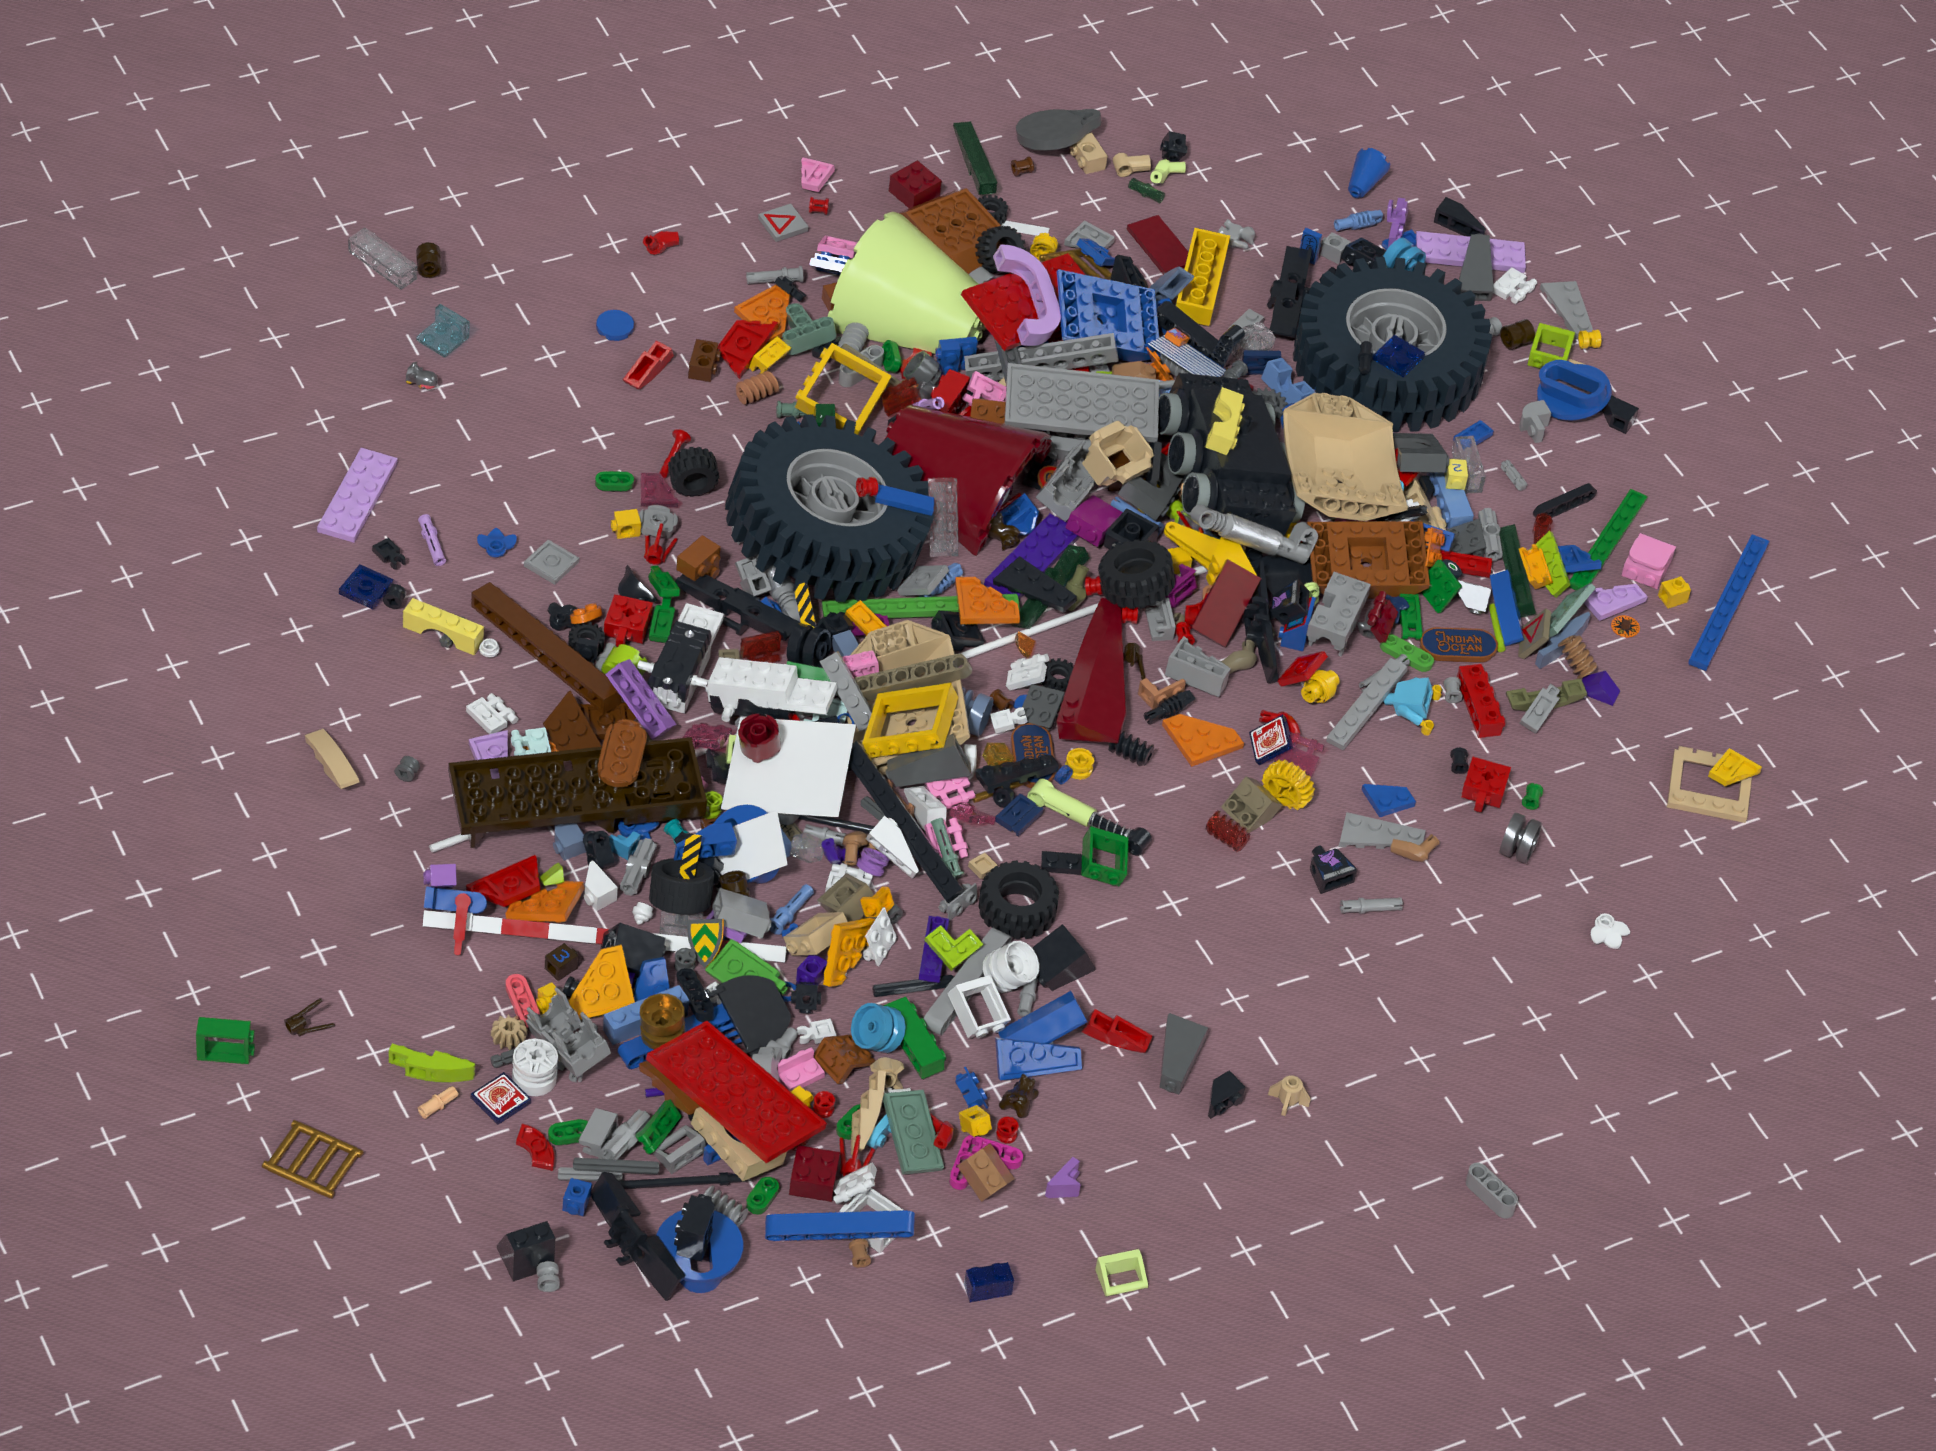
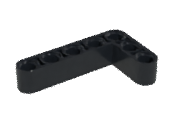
[1156,301,1245,368]

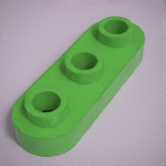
[1380,634,1434,672]

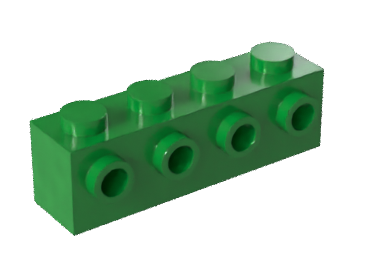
[883,996,946,1079]

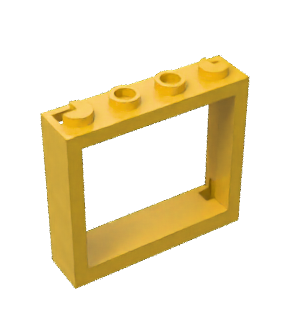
[795,343,891,435]
[862,683,958,758]

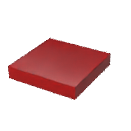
[1277,651,1328,687]

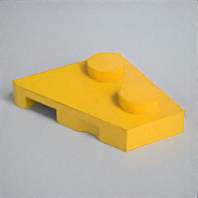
[1708,748,1762,786]

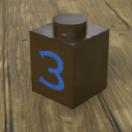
[544,943,578,981]

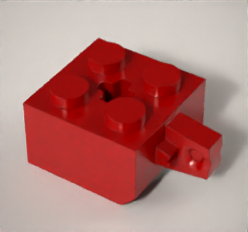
[604,594,653,647]
[1461,757,1511,812]

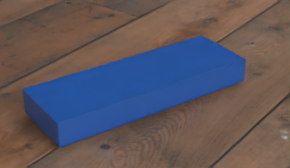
[875,484,934,516]

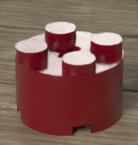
[738,714,781,763]

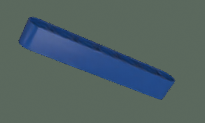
[617,1004,735,1069]
[765,1210,915,1241]

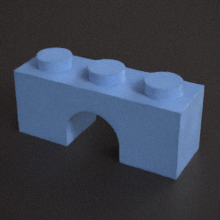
[1261,358,1316,405]

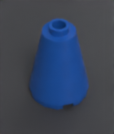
[1348,148,1390,198]

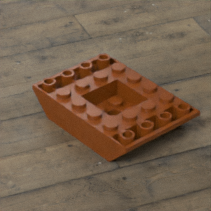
[1307,521,1430,599]

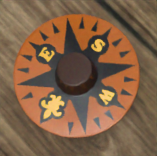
[1611,615,1640,638]

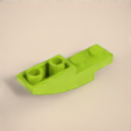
[389,1043,475,1082]

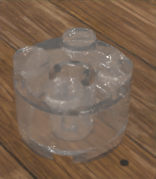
[1236,322,1275,361]

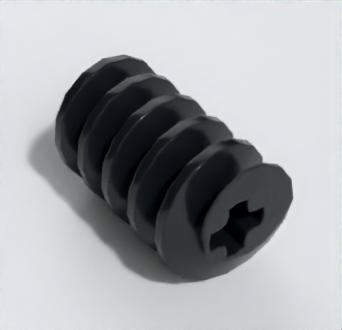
[1108,731,1154,766]

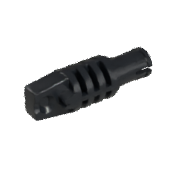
[1144,690,1195,724]

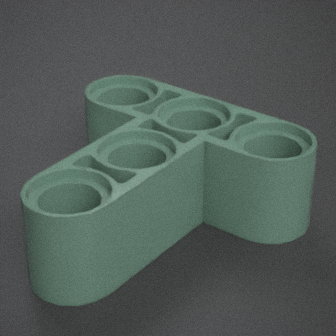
[782,303,837,355]

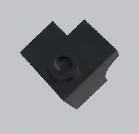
[816,612,854,646]

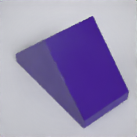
[1582,671,1620,706]

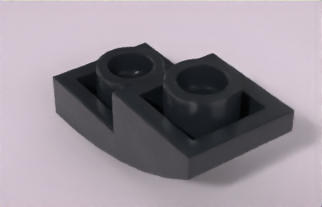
[1023,456,1057,490]
[706,748,730,785]

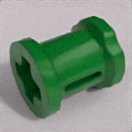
[1522,783,1543,810]

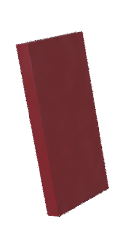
[1127,215,1189,275]
[1191,559,1261,647]

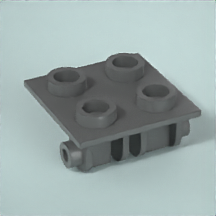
[1446,519,1486,557]
[1019,684,1065,732]

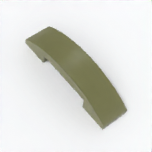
[1506,679,1587,711]

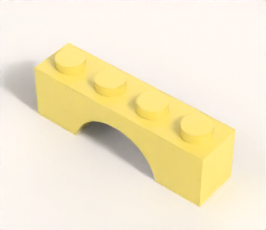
[1205,387,1245,455]
[403,598,484,655]

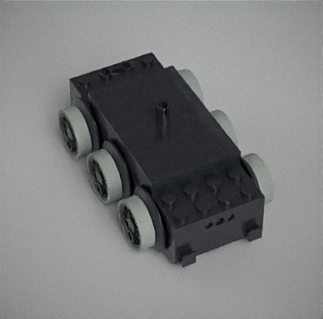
[1158,373,1305,538]

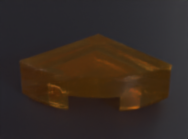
[1015,631,1035,658]

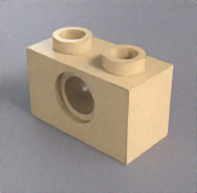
[1070,133,1107,174]

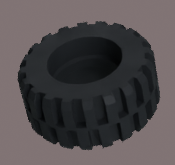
[1098,539,1176,609]
[978,860,1059,940]

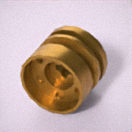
[640,993,685,1049]

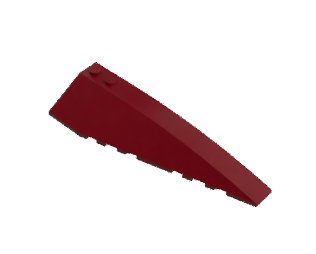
[1056,598,1126,743]

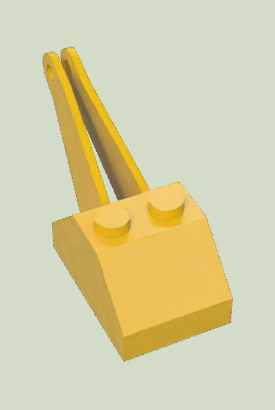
[1164,522,1257,585]

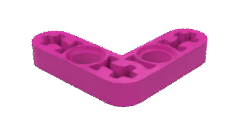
[949,1135,1023,1190]

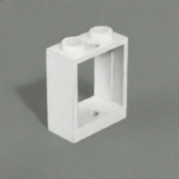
[947,975,1011,1038]
[840,1188,903,1253]

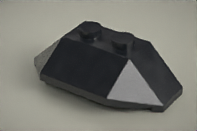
[1110,255,1148,288]

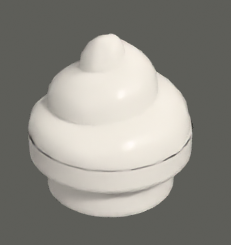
[632,902,653,925]

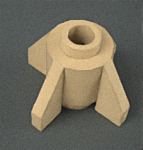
[870,1057,904,1089]
[1268,1076,1311,1116]

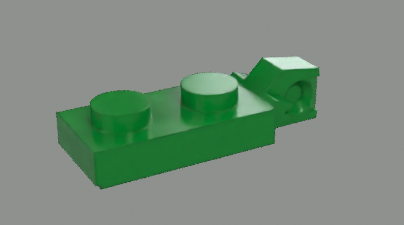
[648,566,680,598]
[649,598,675,643]

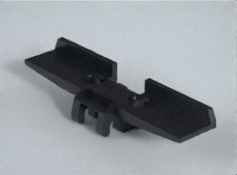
[1267,246,1312,338]
[1241,560,1278,683]
[675,574,801,641]
[591,1172,686,1301]

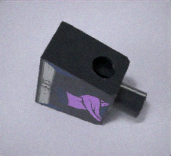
[1268,579,1310,625]
[1310,845,1357,894]

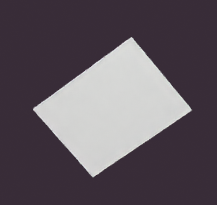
[717,810,788,891]

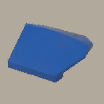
[1000,493,1039,535]

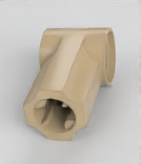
[1112,153,1151,177]

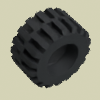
[975,226,1026,274]
[668,447,720,497]

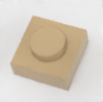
[968,852,998,880]

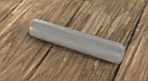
[558,1167,622,1181]

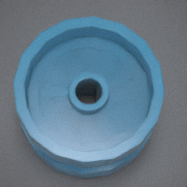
[1383,237,1426,271]
[851,1003,905,1053]

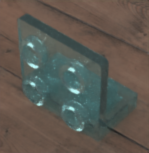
[416,304,470,357]

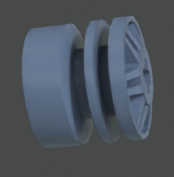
[962,687,993,737]

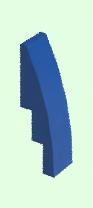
[1490,570,1524,646]

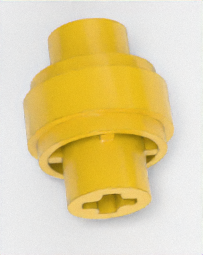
[1301,670,1339,703]

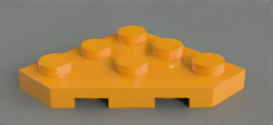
[823,918,875,987]
[569,944,635,1020]

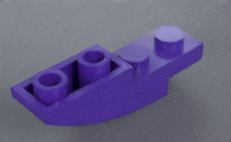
[919,916,949,983]

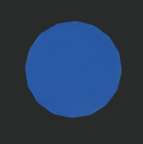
[596,310,634,341]

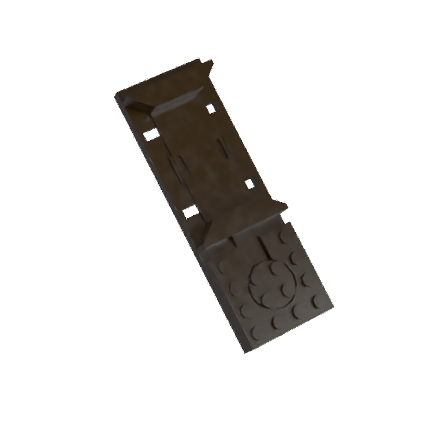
[448,737,707,848]

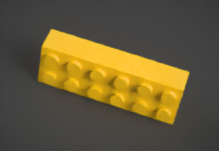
[1176,228,1230,326]

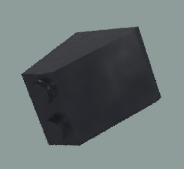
[600,923,666,980]
[1032,924,1096,991]
[497,1221,556,1282]

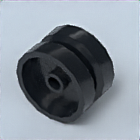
[786,623,831,668]

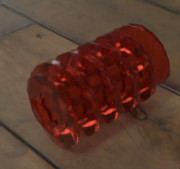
[1205,810,1251,852]

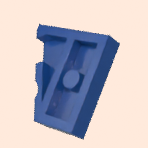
[1076,238,1115,266]
[1558,545,1601,573]
[1362,784,1416,817]
[633,957,669,1002]

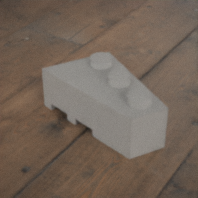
[1165,636,1231,697]

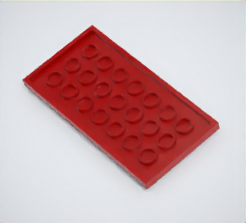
[960,253,1085,351]
[646,1021,827,1163]

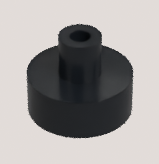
[993,787,1015,808]

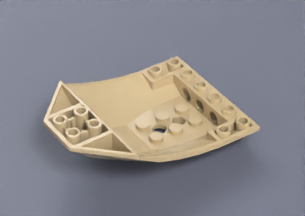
[1283,393,1408,521]
[847,620,970,775]

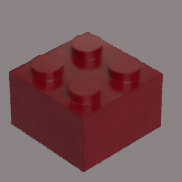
[889,160,942,208]
[789,1145,840,1202]

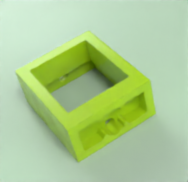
[1527,323,1575,369]

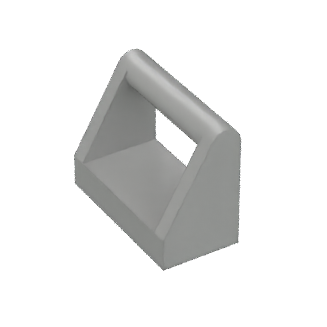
[653,1125,706,1174]

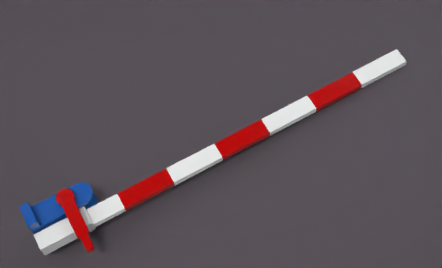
[423,887,786,963]

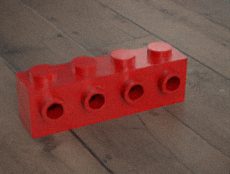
[1457,664,1505,738]

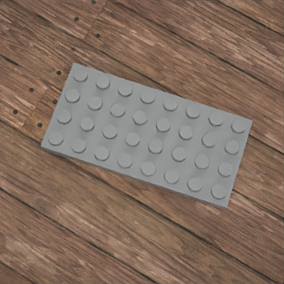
[1004,363,1159,442]

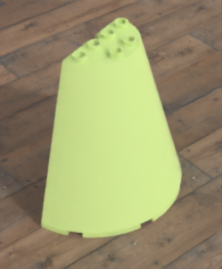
[828,212,987,354]

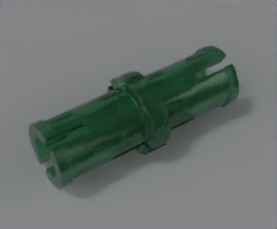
[1128,177,1165,203]

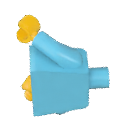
[1384,677,1442,736]

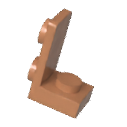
[1138,678,1186,709]

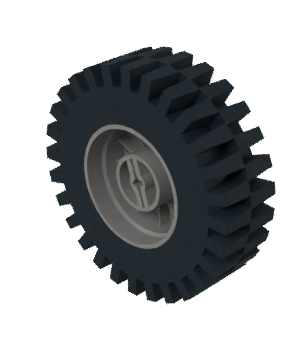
[1293,257,1492,432]
[725,414,935,602]

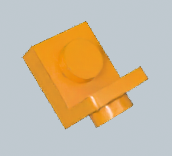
[860,887,894,917]

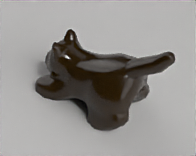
[988,511,1020,551]
[999,1074,1039,1118]

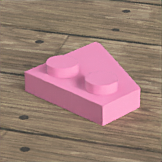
[801,157,835,192]

